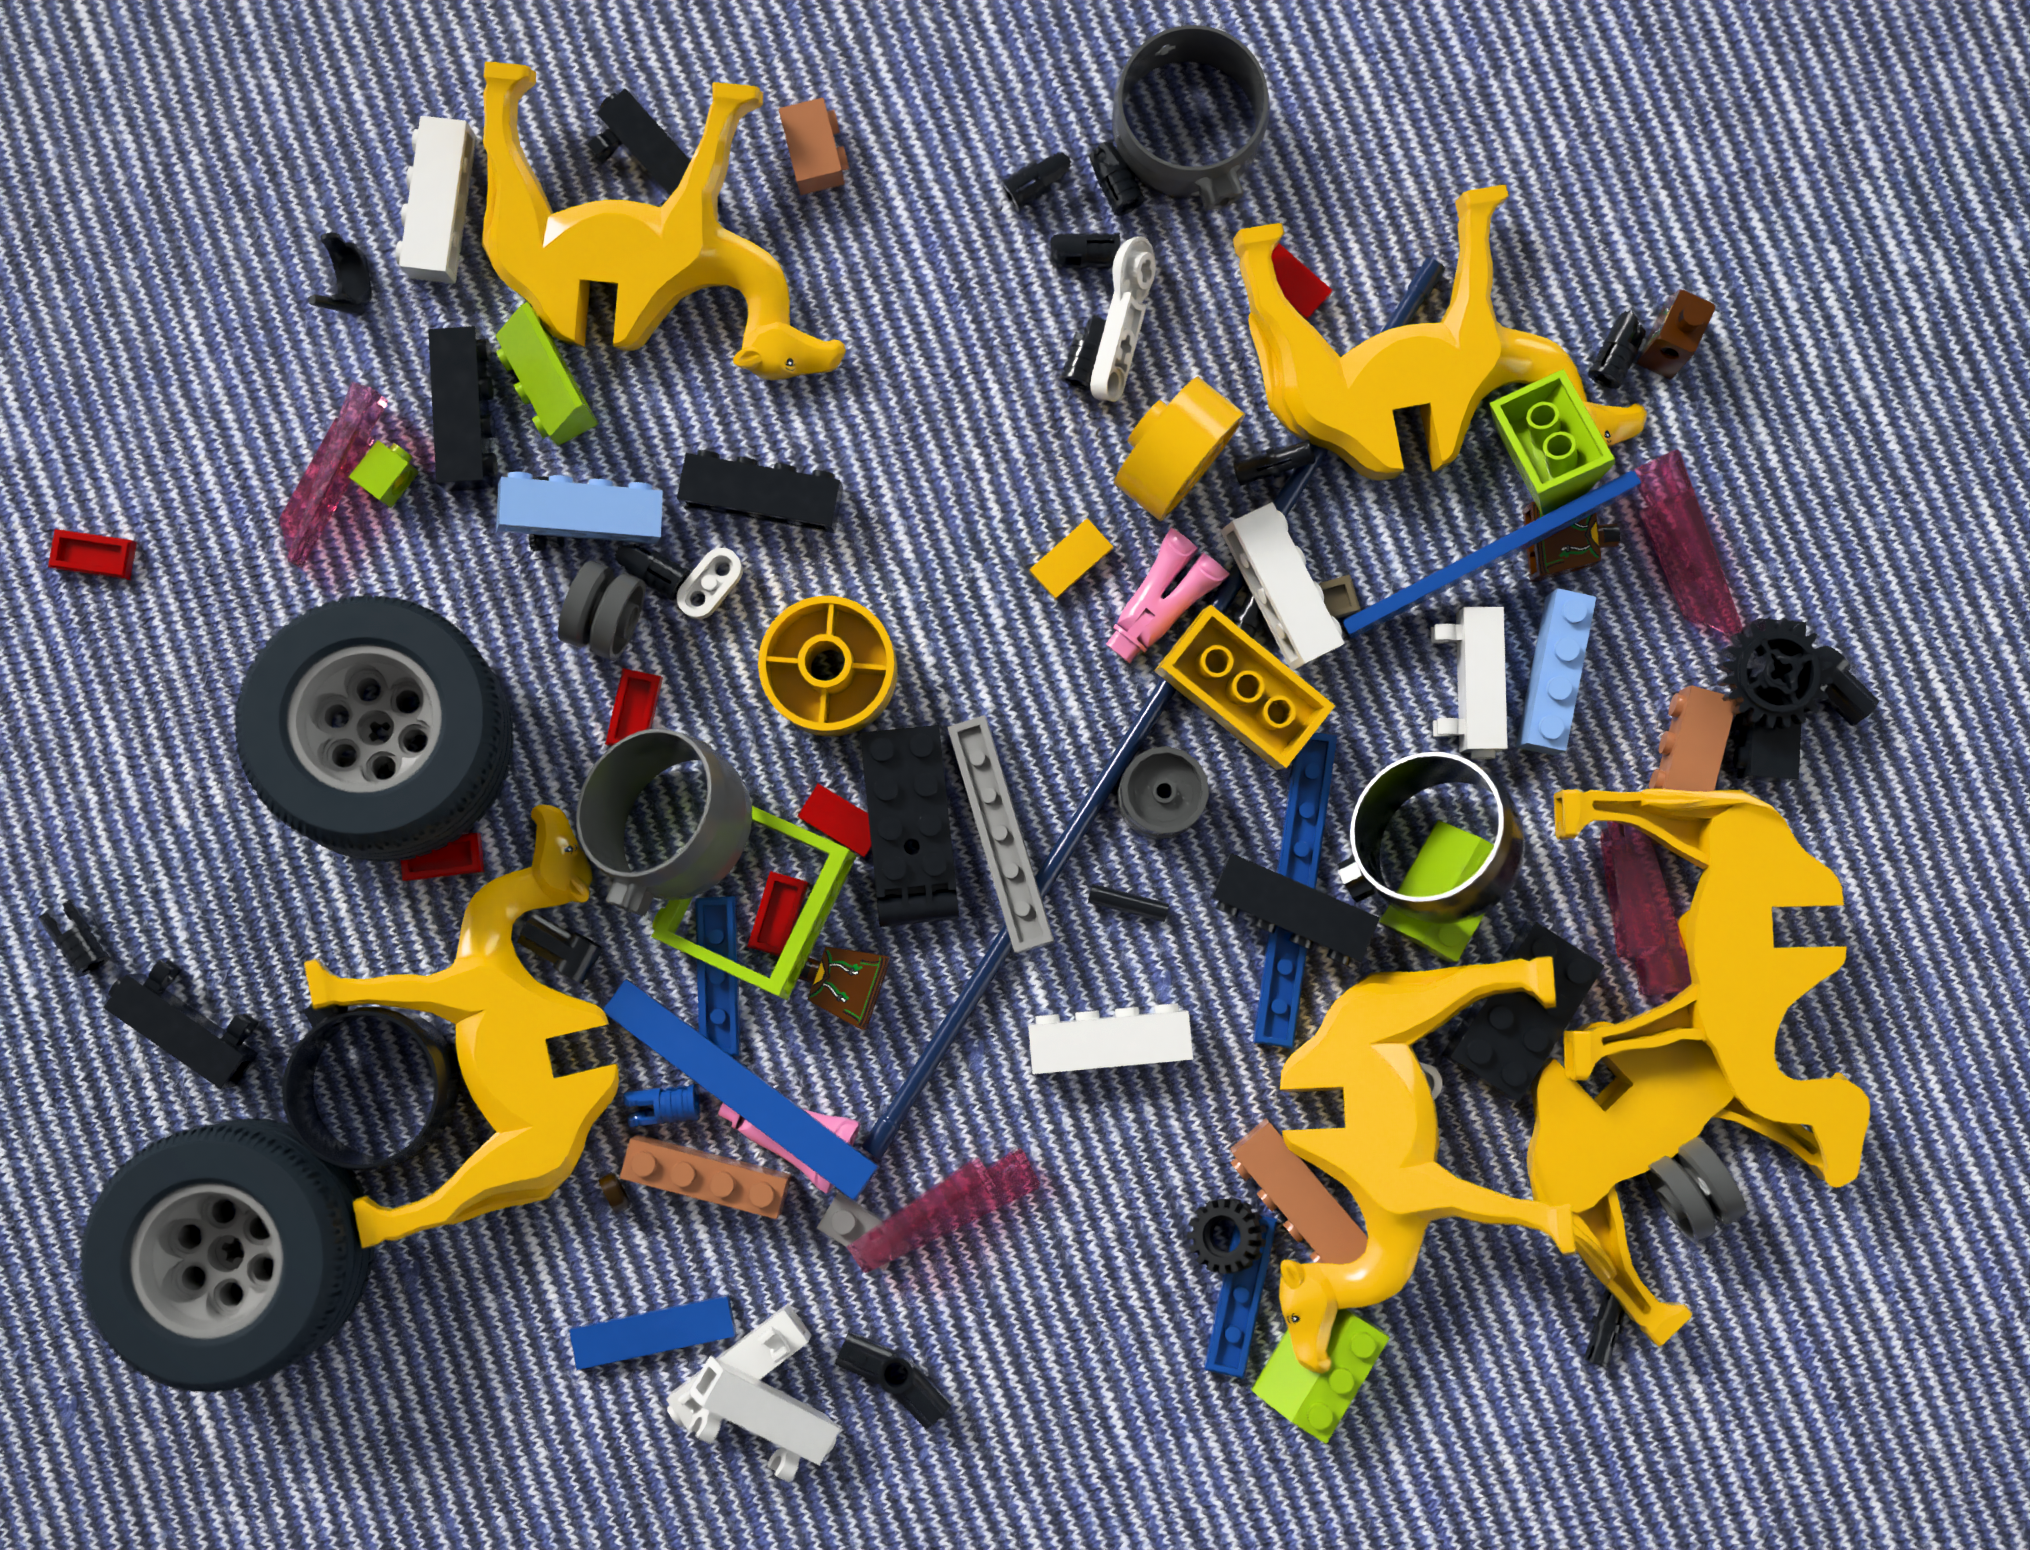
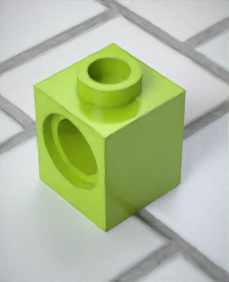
[349,440,419,508]

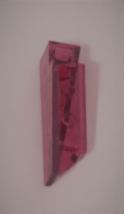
[279,381,388,569]
[1632,449,1743,637]
[1600,821,1692,995]
[846,1148,1040,1273]

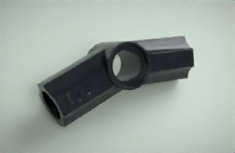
[834,1330,952,1430]

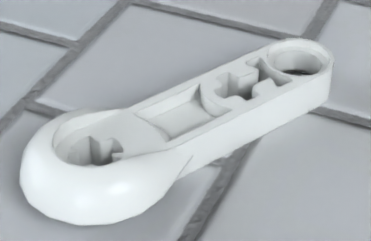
[1090,236,1156,402]

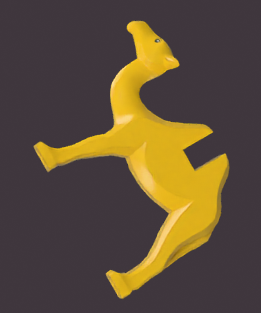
[482,61,846,380]
[1233,185,1647,481]
[1554,789,1870,1188]
[304,804,619,1249]
[1527,909,1825,1347]
[1279,956,1576,1374]

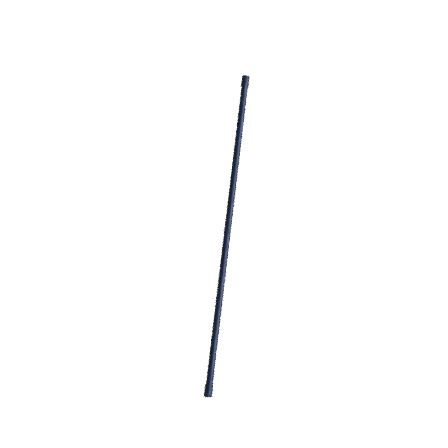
[861,258,1445,1159]

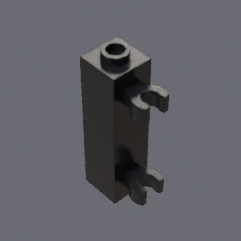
[587,88,722,208]
[103,960,259,1089]

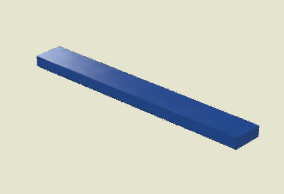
[1343,470,1641,639]
[1253,732,1337,1049]
[603,979,880,1200]

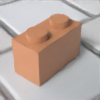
[778,97,849,195]

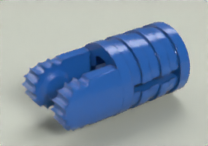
[623,1084,701,1127]

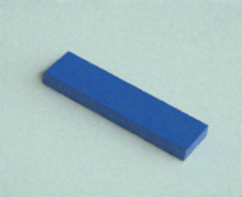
[695,896,741,1056]
[1204,1212,1278,1379]
[569,1294,737,1370]

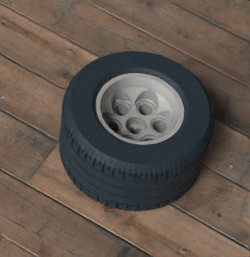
[234,595,514,862]
[79,1118,375,1393]

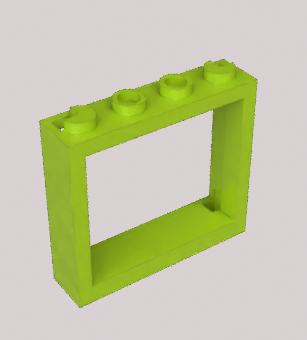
[651,806,857,1001]

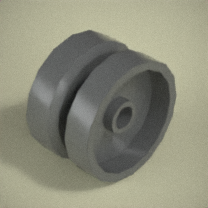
[558,560,646,661]
[1117,746,1209,840]
[1645,1137,1747,1244]

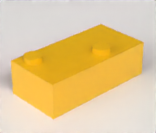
[1154,605,1335,770]

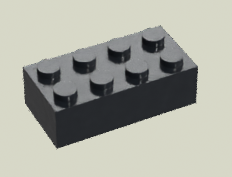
[1441,922,1604,1102]

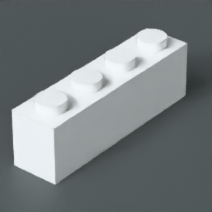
[396,116,476,284]
[1220,502,1345,671]
[1028,1003,1193,1074]

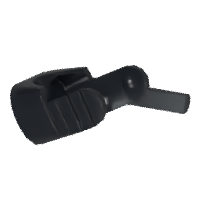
[308,232,372,316]

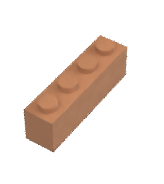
[1641,685,1737,847]
[1230,1118,1368,1264]
[619,1135,792,1219]

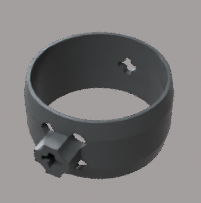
[1112,25,1270,211]
[576,729,752,916]

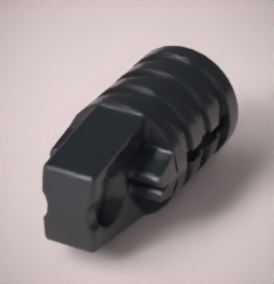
[1089,142,1145,216]
[1060,315,1106,390]

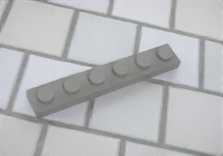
[947,715,1055,954]

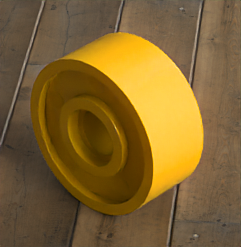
[1113,376,1246,522]
[758,596,898,737]

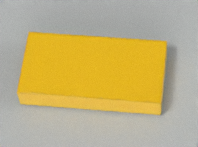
[1029,518,1113,600]

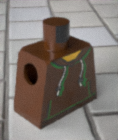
[1636,289,1716,380]
[1522,501,1620,582]
[798,947,892,1030]

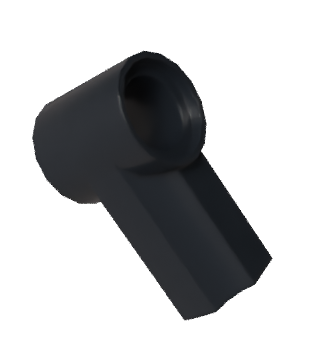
[1819,646,1879,726]
[517,913,604,984]

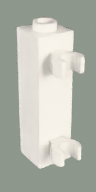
[1430,607,1508,760]
[666,1303,812,1433]
[689,1355,840,1482]

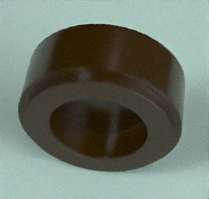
[598,1172,631,1214]

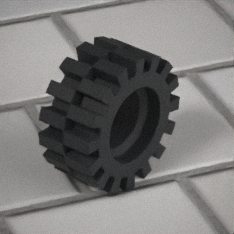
[1187,1199,1266,1274]

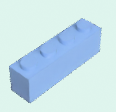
[496,472,663,544]
[1516,588,1596,756]

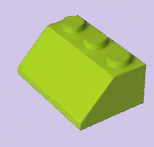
[495,302,599,446]
[1490,369,1615,516]
[1379,820,1494,962]
[1251,1308,1390,1444]

